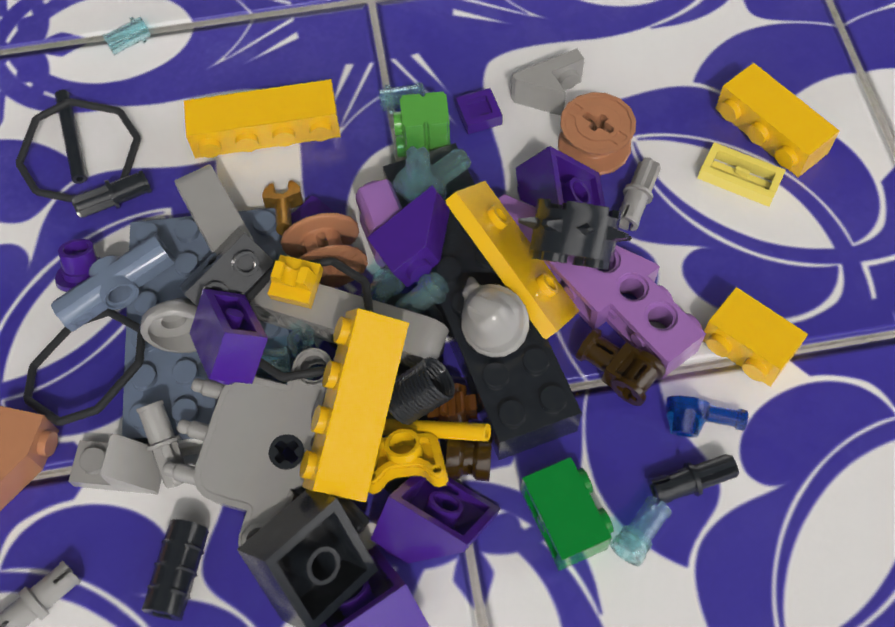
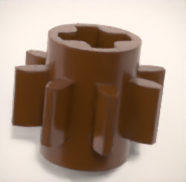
[427,383,478,423]

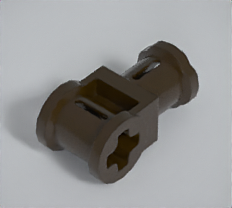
[575,328,666,406]

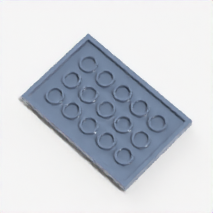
[122,208,293,444]

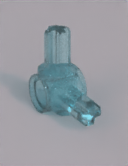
[393,146,471,204]

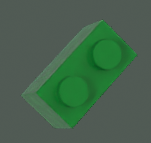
[521,457,614,571]

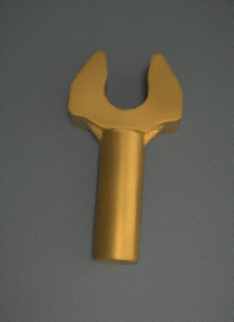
[262,181,303,236]

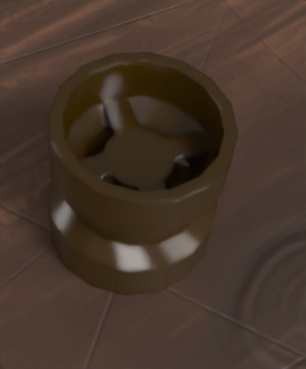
[445,437,492,481]

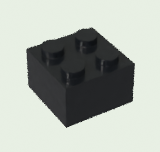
[237,489,378,627]

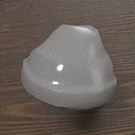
[461,277,529,357]
[140,297,197,353]

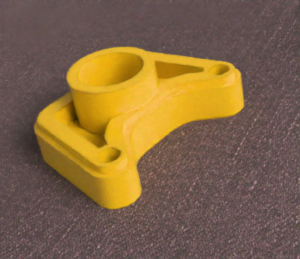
[368,429,448,494]

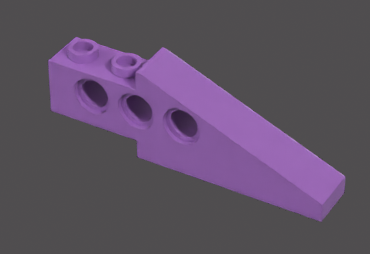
[498,194,706,379]

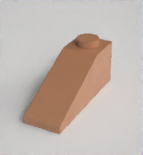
[0,406,59,511]

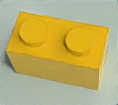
[703,287,808,387]

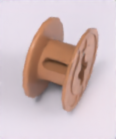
[558,92,636,175]
[280,213,368,288]

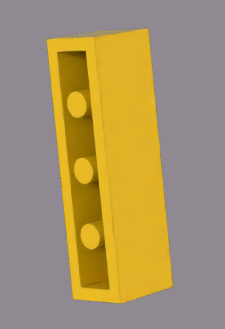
[184,79,341,159]
[299,308,409,503]

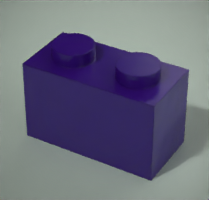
[189,289,268,385]

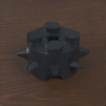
[518,199,632,270]

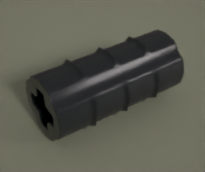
[141,519,209,621]

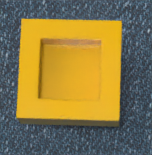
[267,255,324,309]

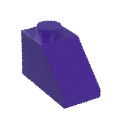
[367,185,450,287]

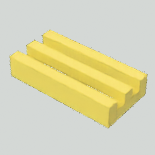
[697,142,786,207]

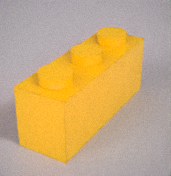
[715,63,840,178]

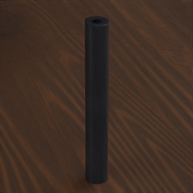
[55,90,87,184]

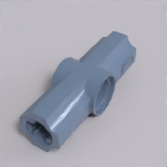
[51,233,176,332]

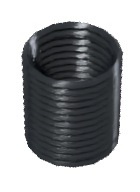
[388,357,455,425]

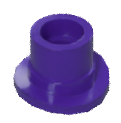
[55,239,100,292]

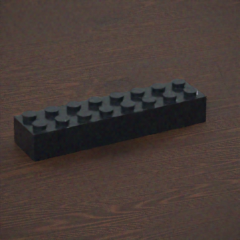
[383,143,582,460]

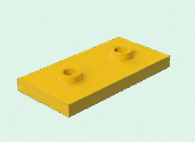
[445,181,580,339]

